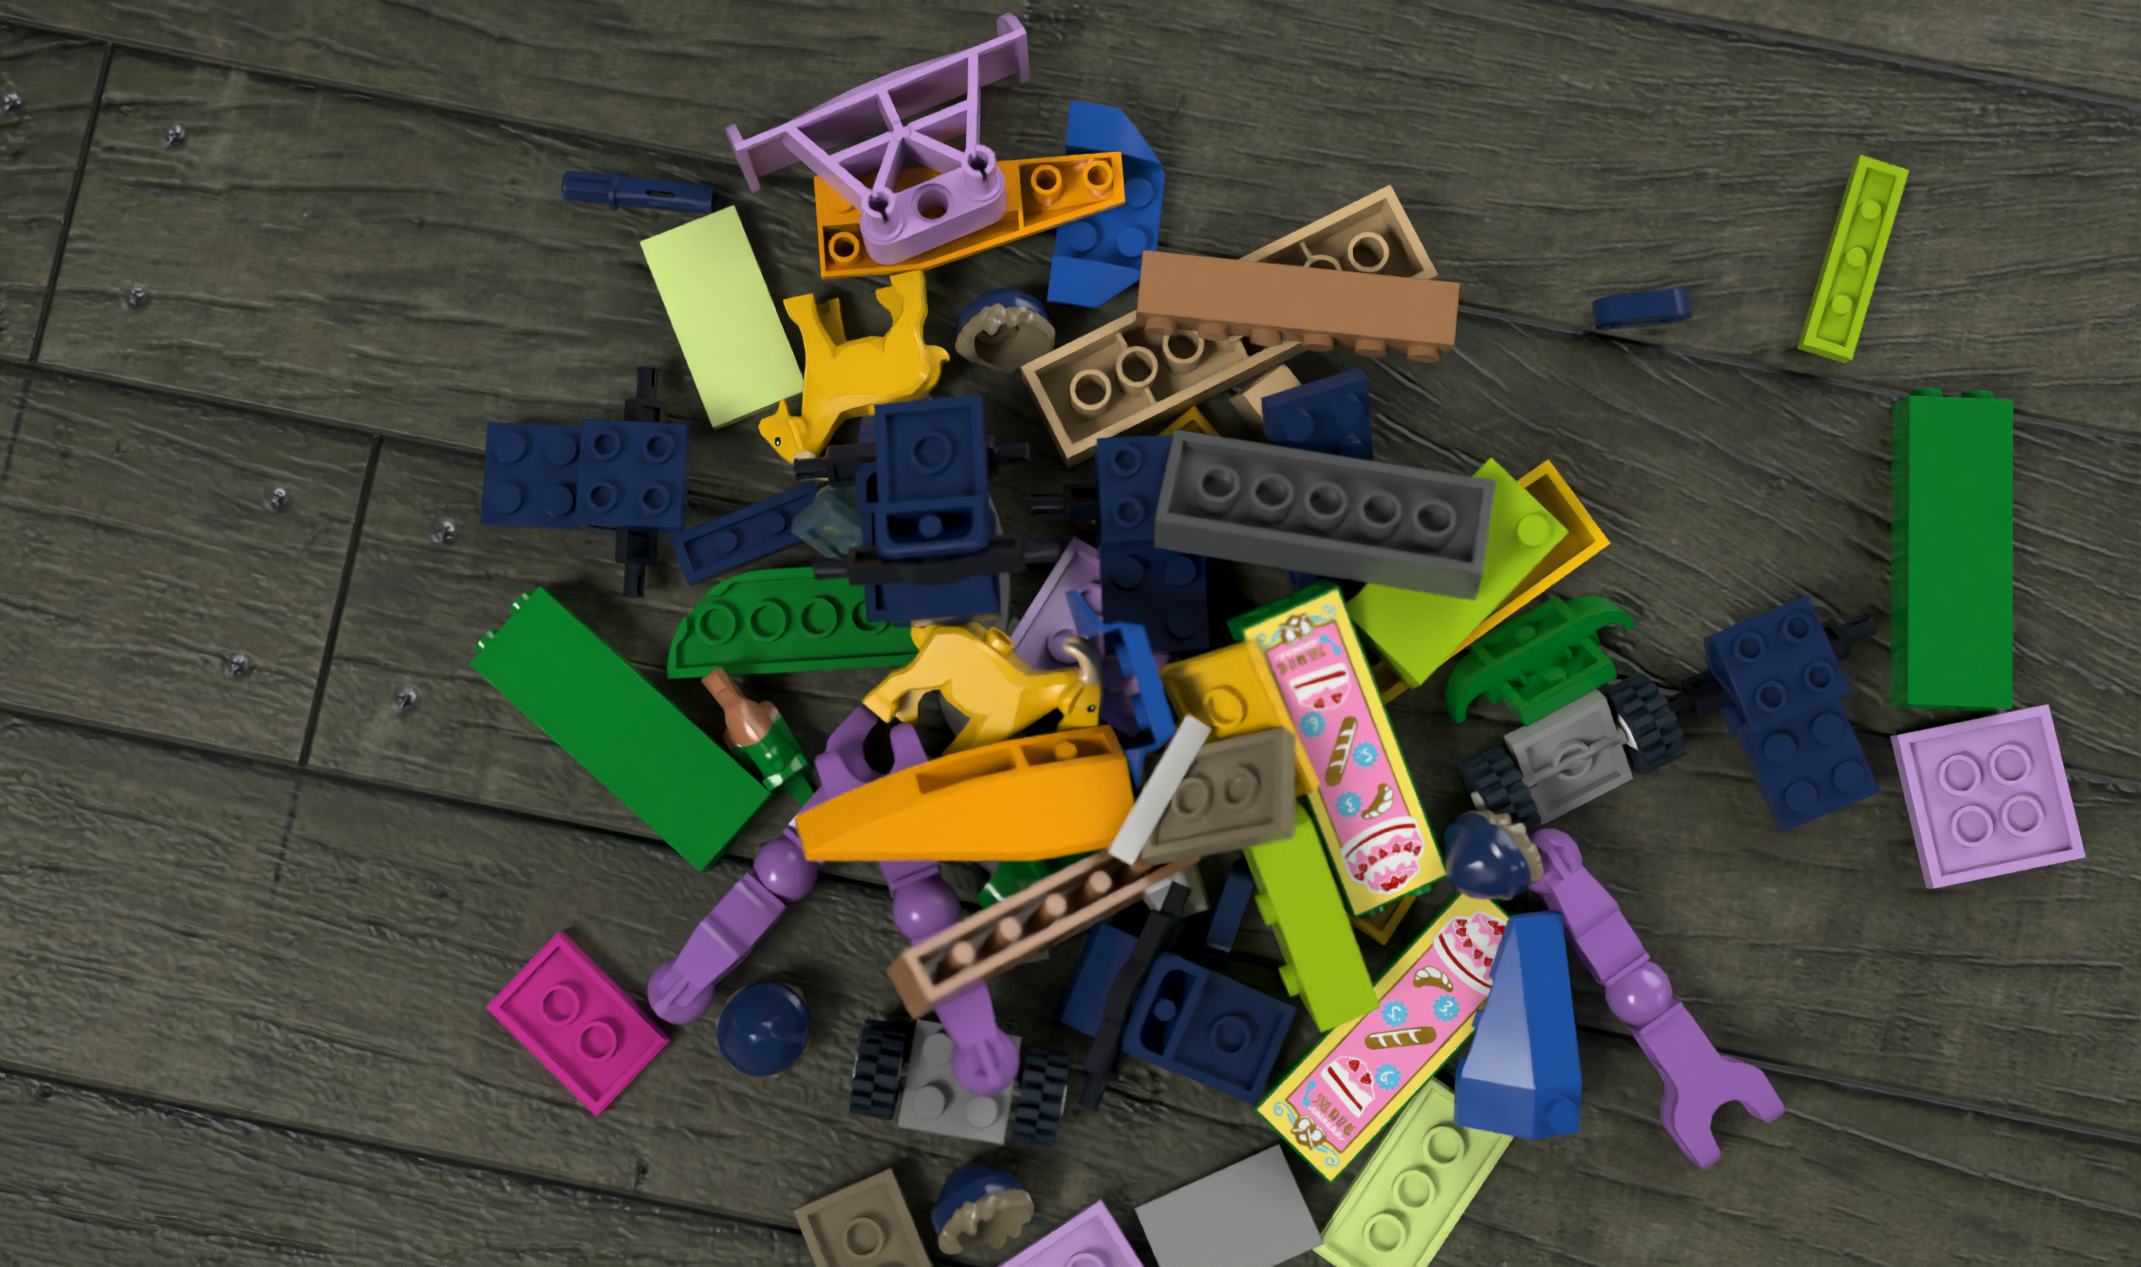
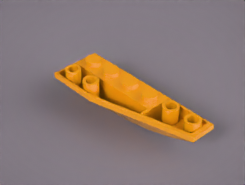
[814,151,1125,279]
[795,724,1135,861]

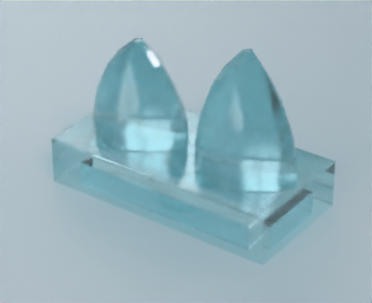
[791,485,863,558]

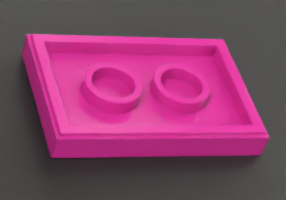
[485,931,673,1117]

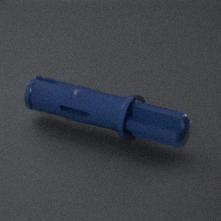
[561,170,716,214]

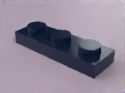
[670,481,834,587]

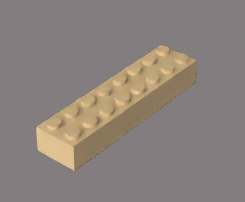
[1021,185,1438,469]

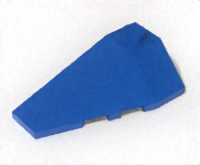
[1453,910,1582,1140]

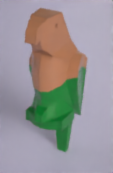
[702,667,815,807]

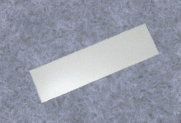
[1108,714,1211,865]

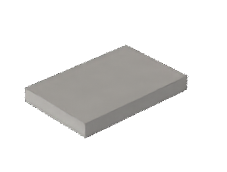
[1135,1144,1323,1267]

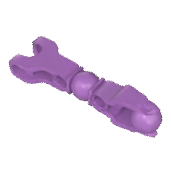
[647,704,935,1025]
[815,722,1020,1096]
[1527,829,1785,1170]

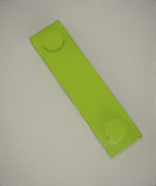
[1797,155,1909,364]

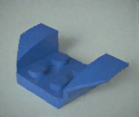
[1047,101,1165,309]
[1065,589,1176,797]

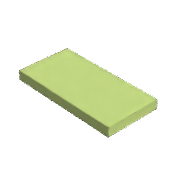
[640,205,804,431]
[1312,1077,1514,1267]

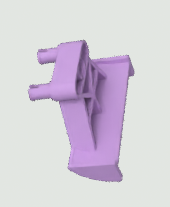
[725,12,1030,265]

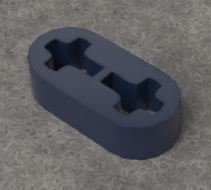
[1592,289,1692,330]
[1199,863,1254,965]

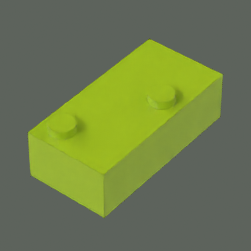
[1346,457,1569,690]
[1242,797,1380,1033]

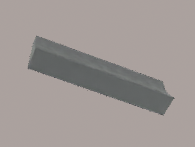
[1154,430,1496,601]

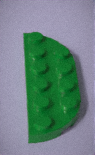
[667,567,919,680]

